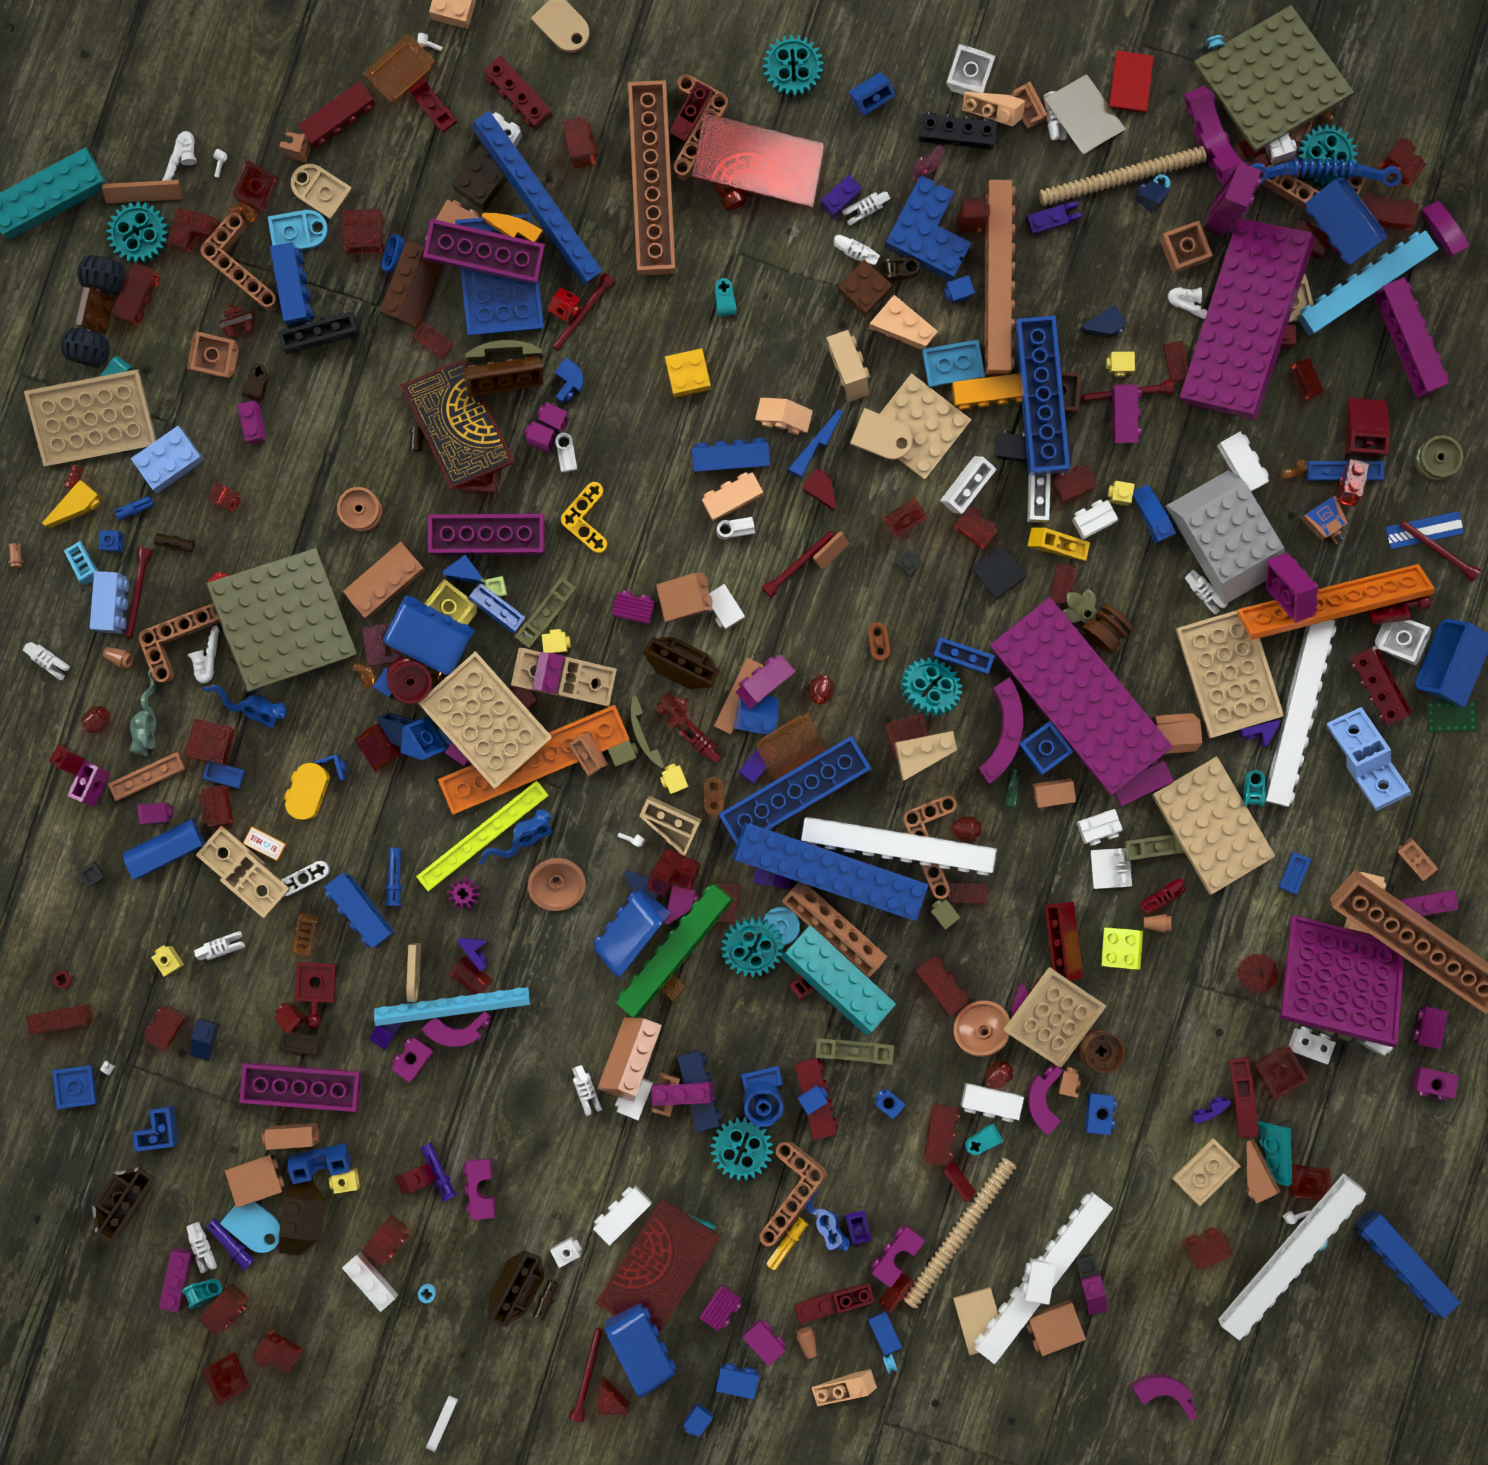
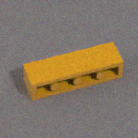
[951,373,1022,410]

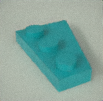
[1257,1121,1292,1186]

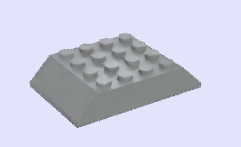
[1165,470,1285,605]

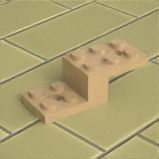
[511,648,617,706]
[196,826,290,918]

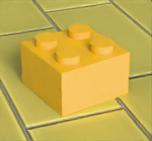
[665,348,711,398]

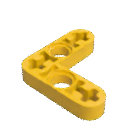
[561,482,607,554]

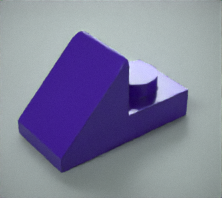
[1238,720,1280,748]
[753,867,793,889]
[457,938,488,971]
[369,1022,404,1050]
[845,1210,871,1245]

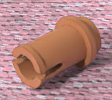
[8,543,24,568]

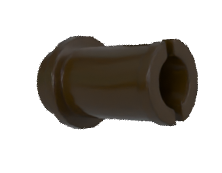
[409,427,424,451]

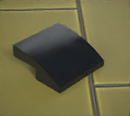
[971,545,1027,600]

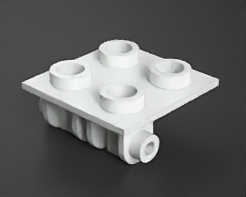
[1091,848,1132,889]

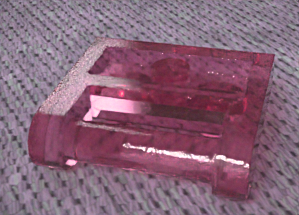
[911,146,944,182]
[362,623,402,666]

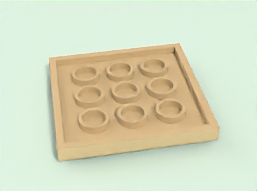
[880,373,972,480]
[1003,967,1106,1068]

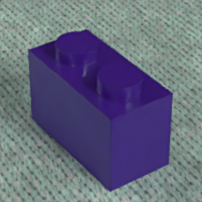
[820,175,862,219]

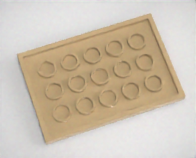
[24,369,157,466]
[1176,610,1284,738]
[418,651,553,789]
[1151,756,1275,895]

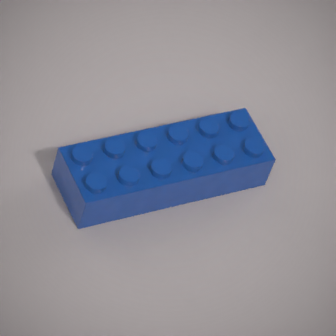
[1354,1209,1460,1319]

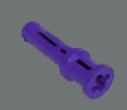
[420,1142,458,1202]
[206,1218,256,1272]

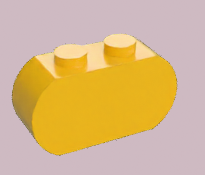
[284,763,330,820]

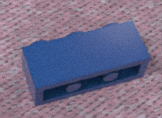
[932,637,995,675]

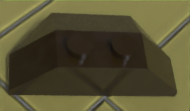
[643,637,720,689]
[92,1167,156,1244]
[279,1179,326,1255]
[488,1250,544,1327]

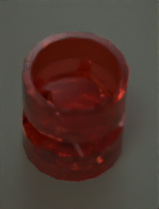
[714,181,747,211]

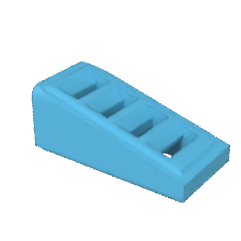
[64,541,98,585]

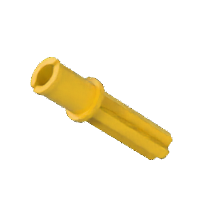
[767,1217,809,1270]

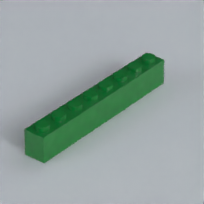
[616,884,735,1018]

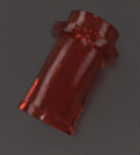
[64,465,84,489]

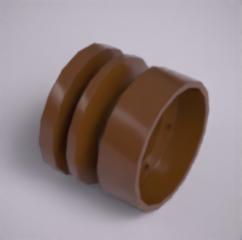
[1082,603,1134,654]
[1078,1029,1125,1074]

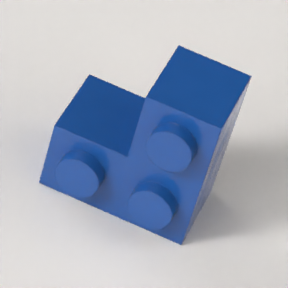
[132,1105,179,1152]

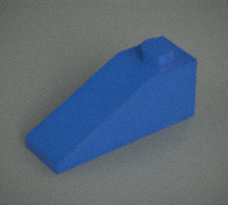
[1132,484,1176,544]

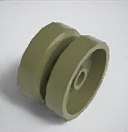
[1414,435,1464,481]

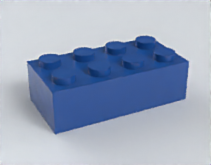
[270,242,315,327]
[324,872,396,948]

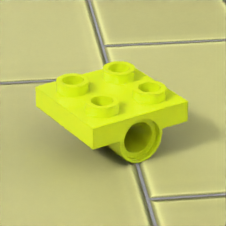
[1101,928,1143,970]

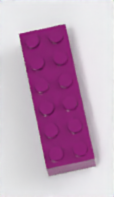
[1203,162,1262,237]
[423,219,545,285]
[1373,277,1449,399]
[428,514,545,556]
[239,1062,363,1112]

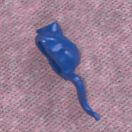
[203,685,286,728]
[478,810,552,865]
[806,1177,850,1251]

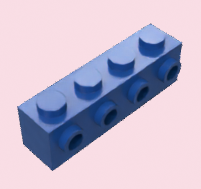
[692,438,770,471]

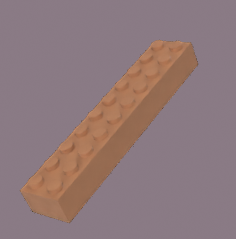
[628,80,676,276]
[984,180,1015,377]
[1330,870,1488,1014]

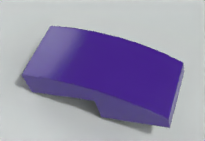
[738,741,779,784]
[1190,1096,1231,1124]

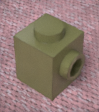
[608,740,639,767]
[930,899,960,930]

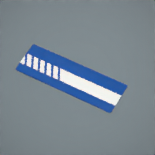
[1386,511,1464,549]

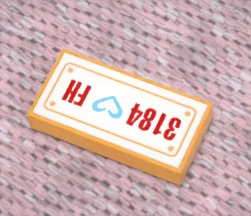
[243,827,287,861]

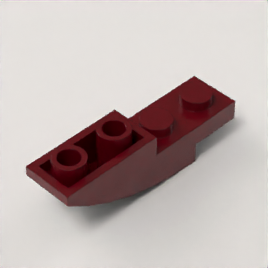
[1229,1058,1258,1138]
[793,1283,874,1324]

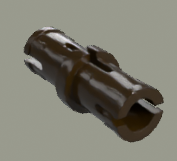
[154,533,195,553]
[533,1279,559,1320]

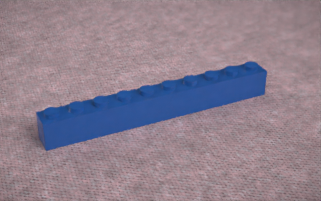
[471,111,602,285]

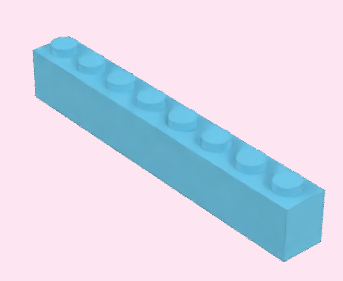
[1297,230,1438,336]

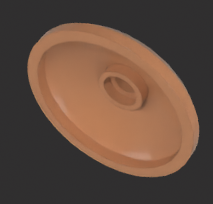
[528,858,586,911]
[954,1001,1010,1057]

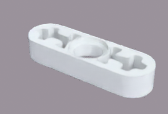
[281,861,330,896]
[426,1396,458,1452]

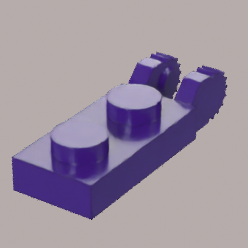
[1026,201,1083,235]

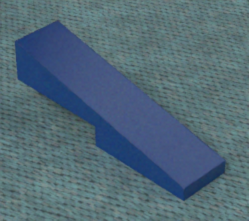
[788,409,843,479]

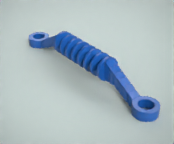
[1251,158,1402,187]

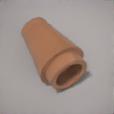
[103,647,134,669]
[1144,914,1171,933]
[796,1327,817,1358]

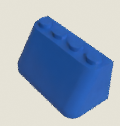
[1304,177,1388,265]
[383,595,475,675]
[1415,619,1488,708]
[593,888,671,978]
[605,1303,677,1398]

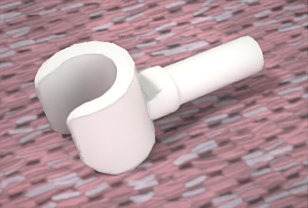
[417,33,443,51]
[213,149,227,178]
[617,833,646,847]
[100,1060,115,1075]
[1283,1210,1311,1224]

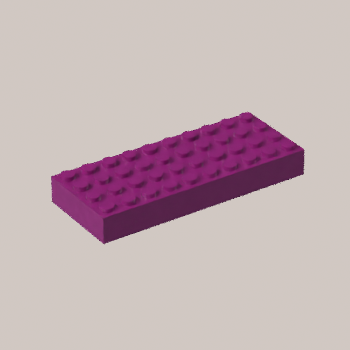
[1180,218,1315,421]
[990,597,1173,796]

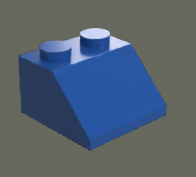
[733,696,778,736]

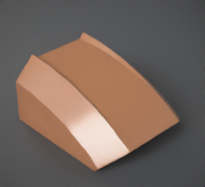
[187,331,239,378]
[1153,713,1202,754]

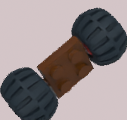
[61,255,126,367]

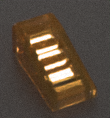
[292,913,319,957]

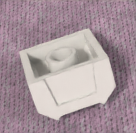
[946,44,995,95]
[1375,620,1431,666]

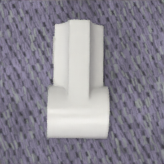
[555,433,578,472]
[716,517,755,540]

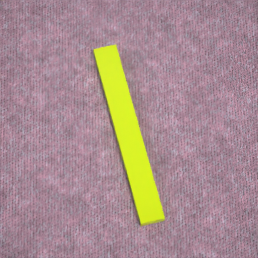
[416,781,549,892]

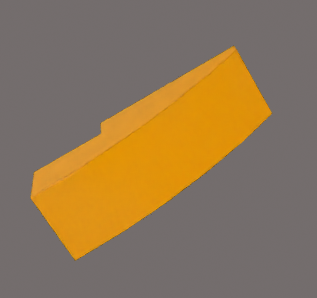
[481,213,542,242]

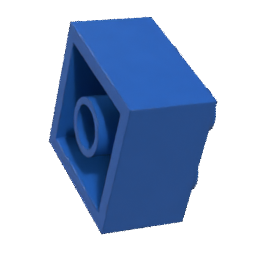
[1019,721,1073,775]

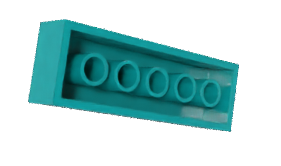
[0,147,108,240]
[781,925,896,1035]

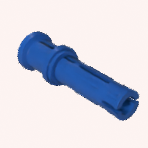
[385,848,403,906]

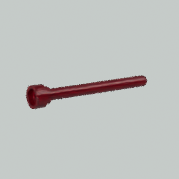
[553,273,616,350]
[1081,379,1174,401]
[1400,521,1481,582]
[761,531,835,598]
[125,547,153,639]
[569,1328,602,1422]

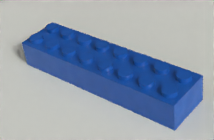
[1015,316,1070,476]
[719,736,871,844]

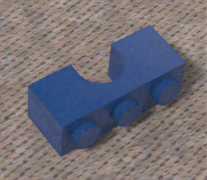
[288,1143,351,1184]

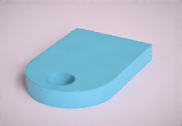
[268,210,328,251]
[220,1201,281,1253]

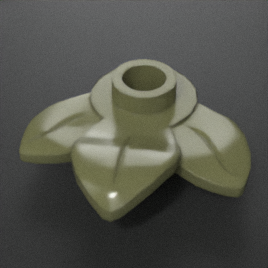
[1062,589,1097,623]

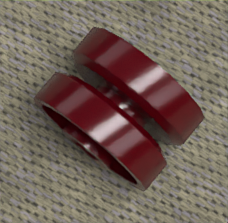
[386,657,432,704]

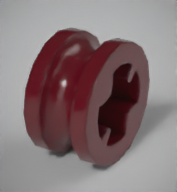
[53,971,73,988]

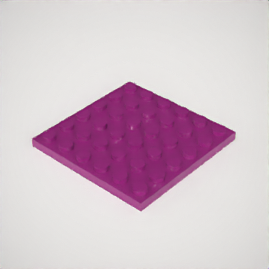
[1280,915,1404,1048]

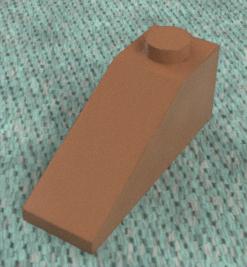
[1247,1138,1281,1204]

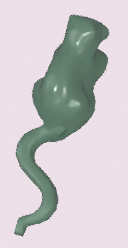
[130,669,156,756]

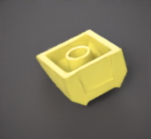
[424,579,477,625]

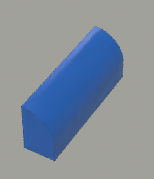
[123,818,206,880]

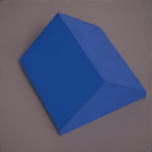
[443,555,485,585]
[401,716,448,760]

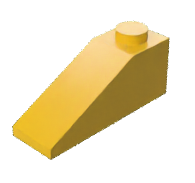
[42,480,102,528]
[1027,528,1090,561]

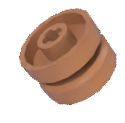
[337,487,383,532]

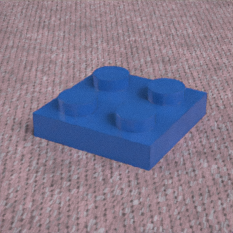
[52,1065,97,1109]

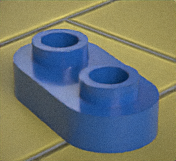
[381,234,405,273]

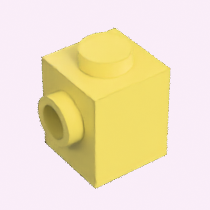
[1106,352,1135,378]
[1108,481,1134,506]
[542,629,571,654]
[660,763,688,794]
[151,945,184,977]
[329,1168,360,1194]

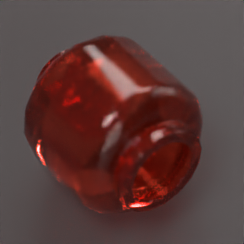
[808,675,835,704]
[81,706,110,734]
[952,816,981,841]
[985,1060,1014,1089]

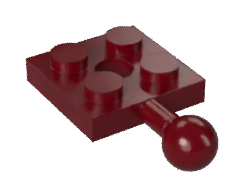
[1367,596,1432,625]
[295,962,337,1029]

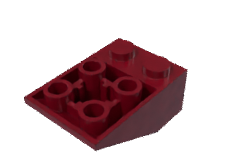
[1345,398,1390,458]

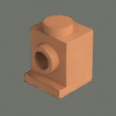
[1057,1067,1081,1098]

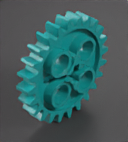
[762,34,824,97]
[1296,124,1358,187]
[106,201,170,264]
[900,658,962,717]
[721,916,784,977]
[711,1117,773,1180]

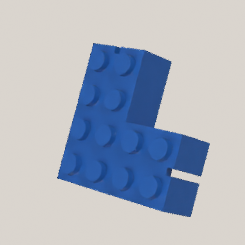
[885,175,971,281]

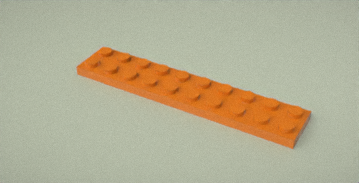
[1237,564,1435,640]
[438,705,630,815]

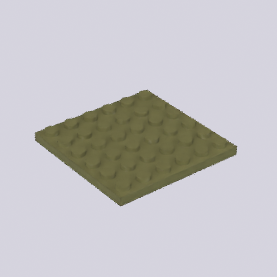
[1194,5,1354,152]
[206,548,357,692]

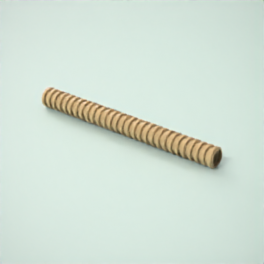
[1039,146,1207,207]
[903,1158,1017,1309]

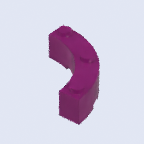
[1183,86,1246,185]
[977,677,1023,785]

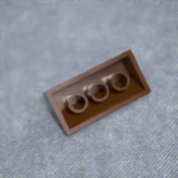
[380,240,443,329]
[463,356,543,397]

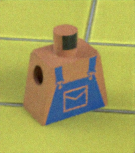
[1301,496,1347,544]

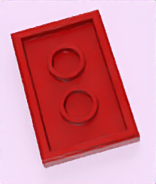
[1108,50,1154,113]

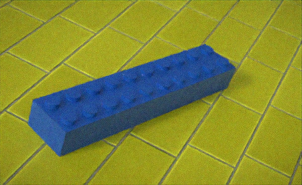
[732,822,929,921]

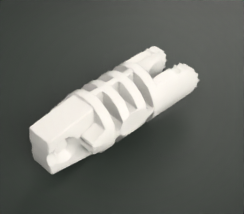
[1043,91,1067,140]
[842,192,890,226]
[833,235,880,267]
[1185,570,1228,615]
[23,642,70,680]
[194,931,245,960]
[572,1065,602,1116]
[187,1222,217,1273]

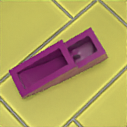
[1421,201,1470,258]

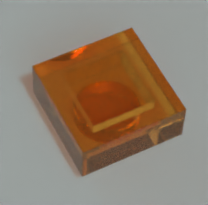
[661,974,687,1001]

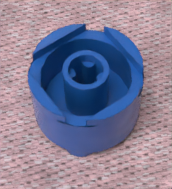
[743,1082,783,1127]

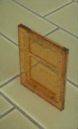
[363,34,436,103]
[755,711,827,781]

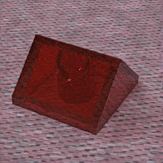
[232,160,278,212]
[355,723,403,772]
[1288,1164,1332,1201]
[202,1352,250,1406]
[598,1376,630,1415]

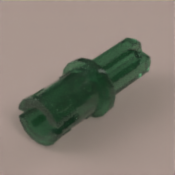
[1004,769,1022,808]

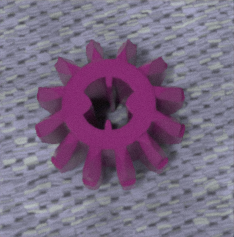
[447,877,480,910]

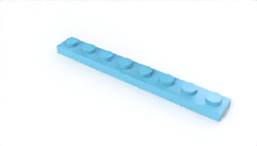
[374,987,530,1026]

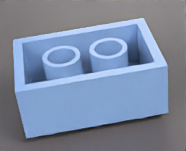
[131,426,205,493]
[90,571,129,634]

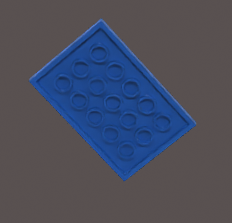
[455,213,544,336]

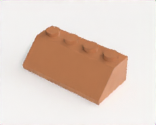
[343,542,426,620]
[597,1017,662,1102]

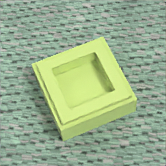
[484,576,507,597]

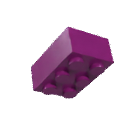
[1266,553,1319,623]

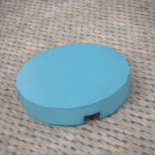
[762,907,800,945]

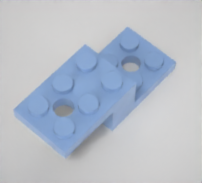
[1327,707,1411,811]

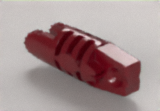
[678,720,722,763]
[1140,878,1186,915]

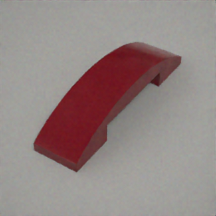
[402,69,458,133]

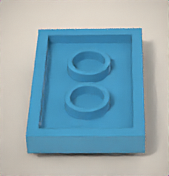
[922,340,985,388]

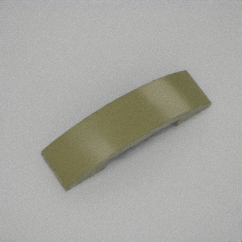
[466,340,544,361]
[514,576,577,648]
[631,695,665,769]
[1125,835,1185,860]
[815,1038,894,1065]

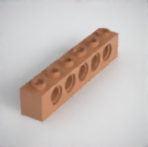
[782,882,887,978]

